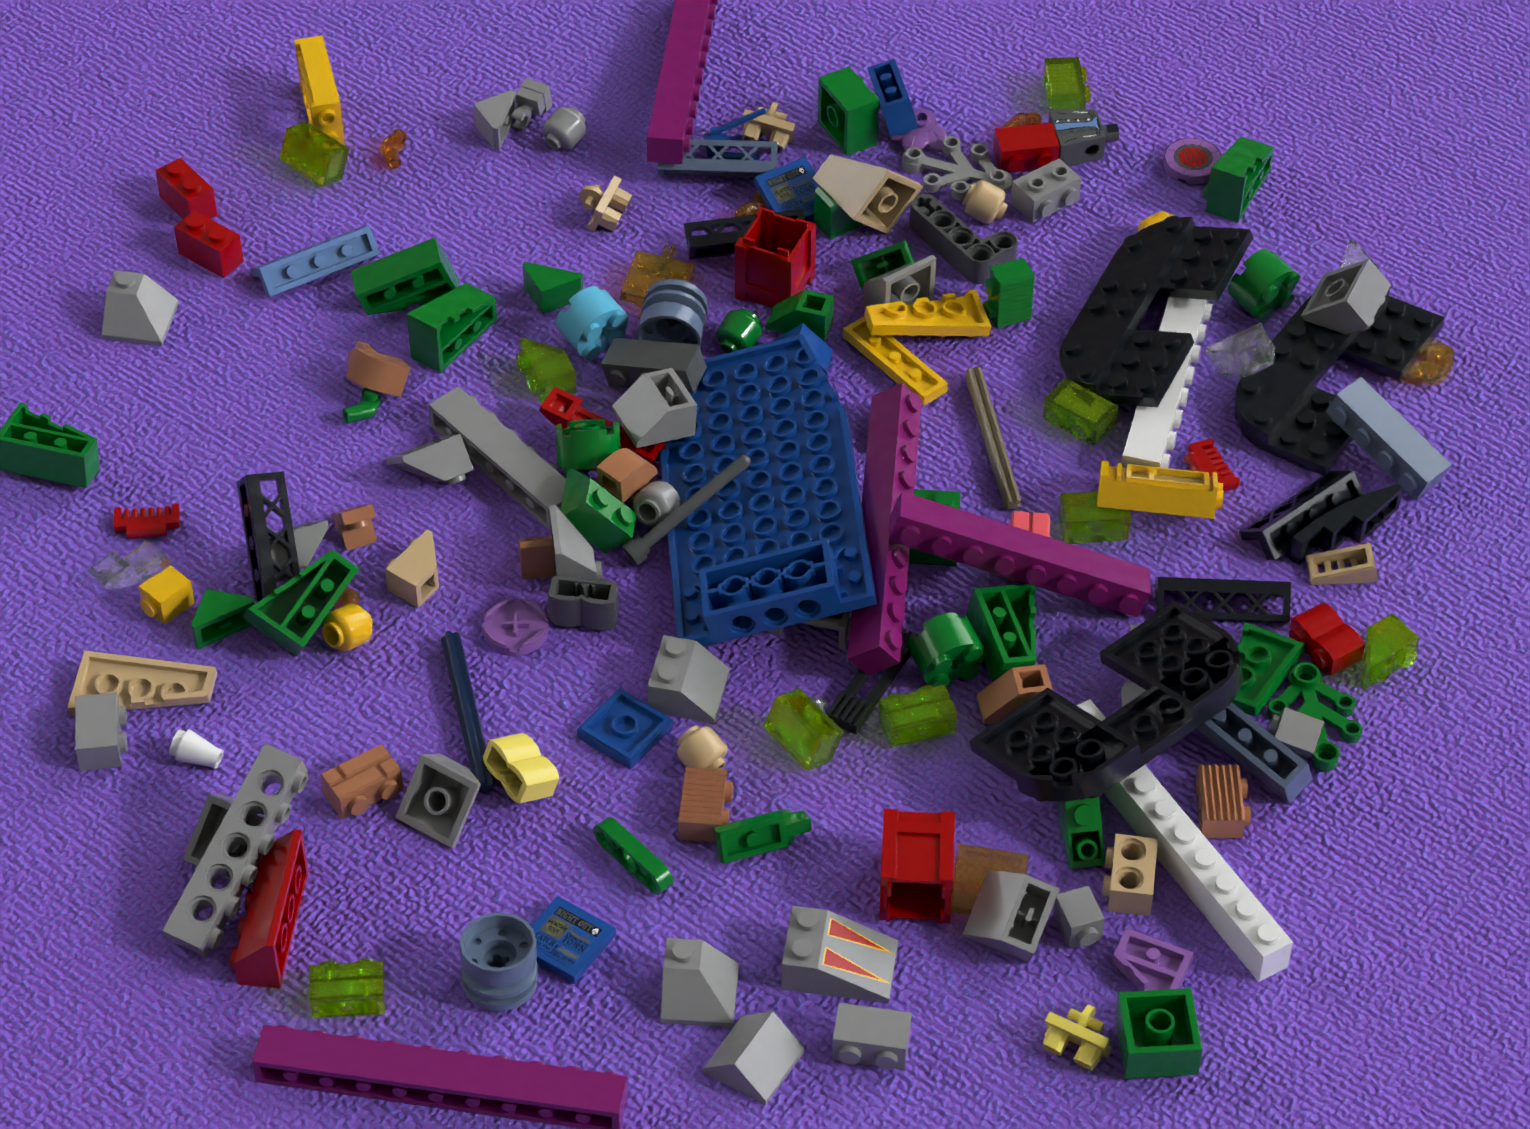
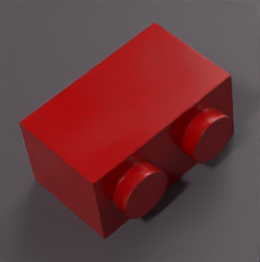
[993,123,1060,173]
[155,157,217,219]
[174,210,244,278]

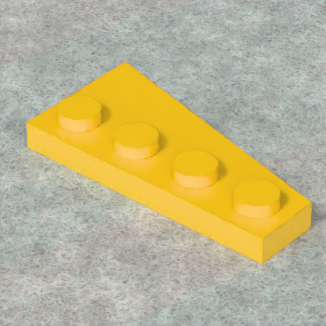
[864,289,992,337]

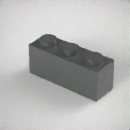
[601,338,707,394]

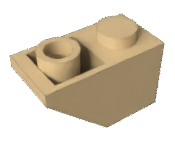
[385,529,439,608]

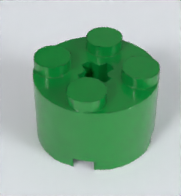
[1228,249,1301,323]
[555,419,621,475]
[907,612,985,691]

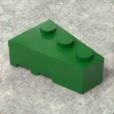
[1203,137,1274,223]
[351,237,460,315]
[407,283,497,373]
[0,402,100,488]
[242,549,359,656]
[965,584,1036,682]

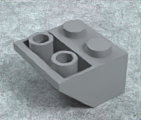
[612,368,697,448]
[962,869,1060,963]

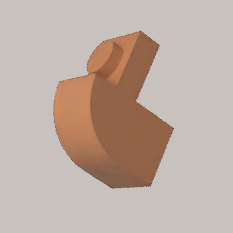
[345,341,410,397]
[597,448,658,503]

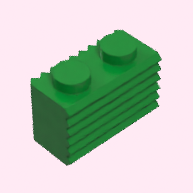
[983,257,1035,328]

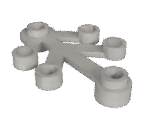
[902,136,1013,200]

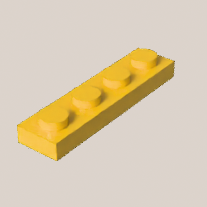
[843,316,948,406]

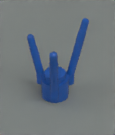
[704,108,767,160]

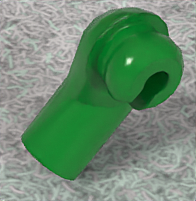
[342,387,381,423]

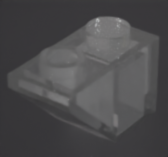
[1205,323,1275,377]

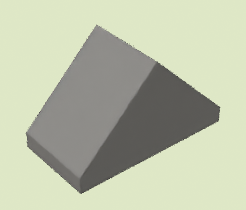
[474,90,517,151]

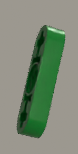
[593,817,674,895]

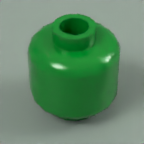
[716,309,762,353]

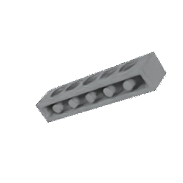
[162,743,308,958]

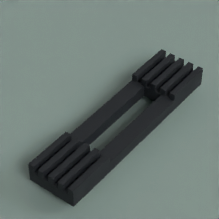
[826,628,918,735]

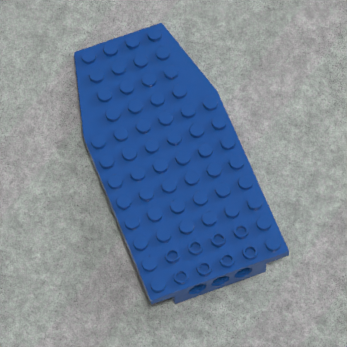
[660,334,877,647]

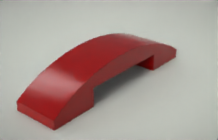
[539,387,667,464]

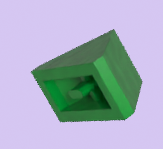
[814,187,864,240]
[850,240,914,289]
[522,262,583,314]
[191,589,255,649]

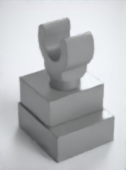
[511,78,552,131]

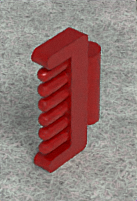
[1183,439,1240,492]
[114,503,180,539]

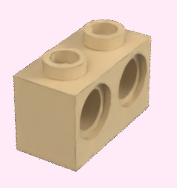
[1102,834,1158,916]

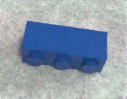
[867,58,919,137]

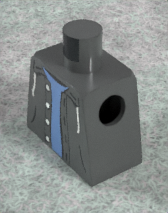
[1048,109,1119,166]

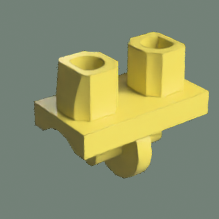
[1043,1004,1112,1071]

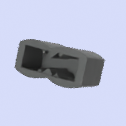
[548,575,619,630]

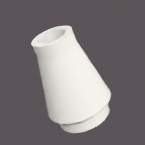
[169,729,224,769]

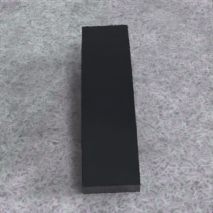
[1289,484,1403,565]

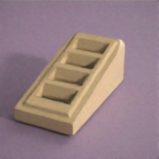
[1306,543,1378,585]

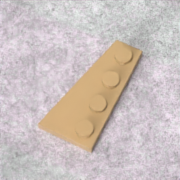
[67,650,218,715]

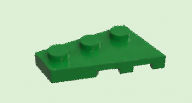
[1232,622,1304,717]

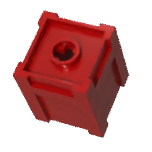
[735,207,816,308]
[879,809,955,924]

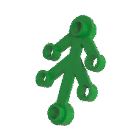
[1267,662,1363,773]

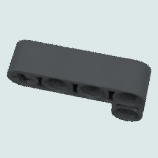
[909,193,1018,284]

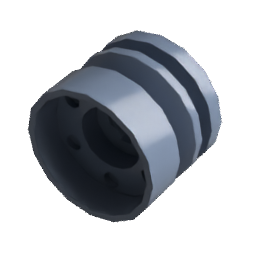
[636,279,708,346]
[459,912,538,1011]

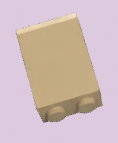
[813,154,923,234]

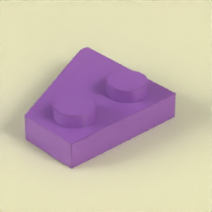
[1112,928,1194,991]

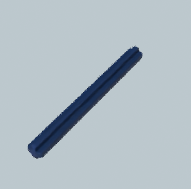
[441,631,495,794]

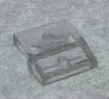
[87,540,172,590]

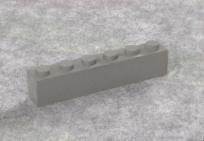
[428,386,566,531]

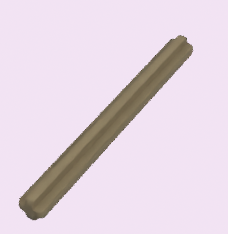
[965,366,1021,511]

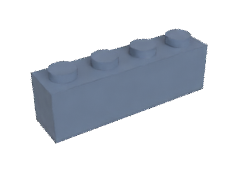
[1326,377,1452,500]
[1196,703,1312,804]

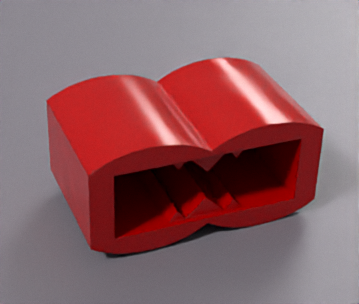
[1289,603,1365,676]

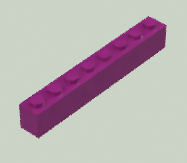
[889,491,1151,618]

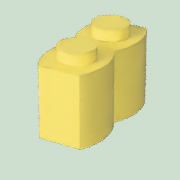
[482,733,560,804]

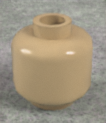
[962,180,1009,225]
[677,725,728,769]

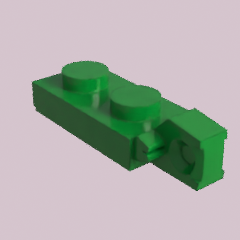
[713,810,812,864]

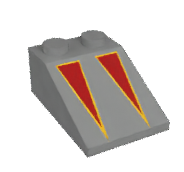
[781,906,898,1003]

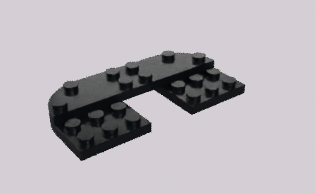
[1059,216,1253,408]
[1235,288,1445,476]
[969,601,1243,802]

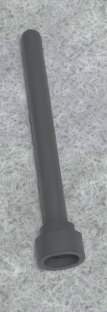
[621,455,751,566]

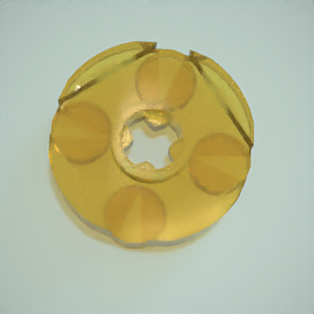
[1401,339,1454,386]

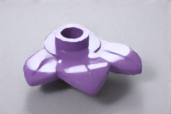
[889,109,946,152]

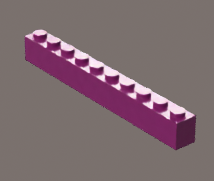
[647,0,719,164]
[847,383,922,675]
[252,1025,628,1129]

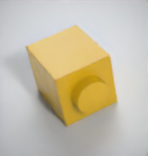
[139,564,195,625]

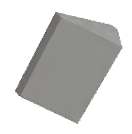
[703,1011,804,1105]

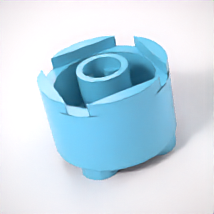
[556,286,629,361]

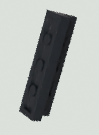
[684,209,805,260]
[1239,470,1364,560]
[236,471,300,603]
[1155,577,1291,622]

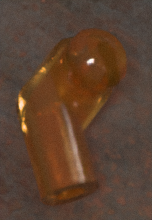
[1001,112,1042,128]
[380,129,407,169]

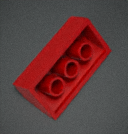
[230,829,309,989]

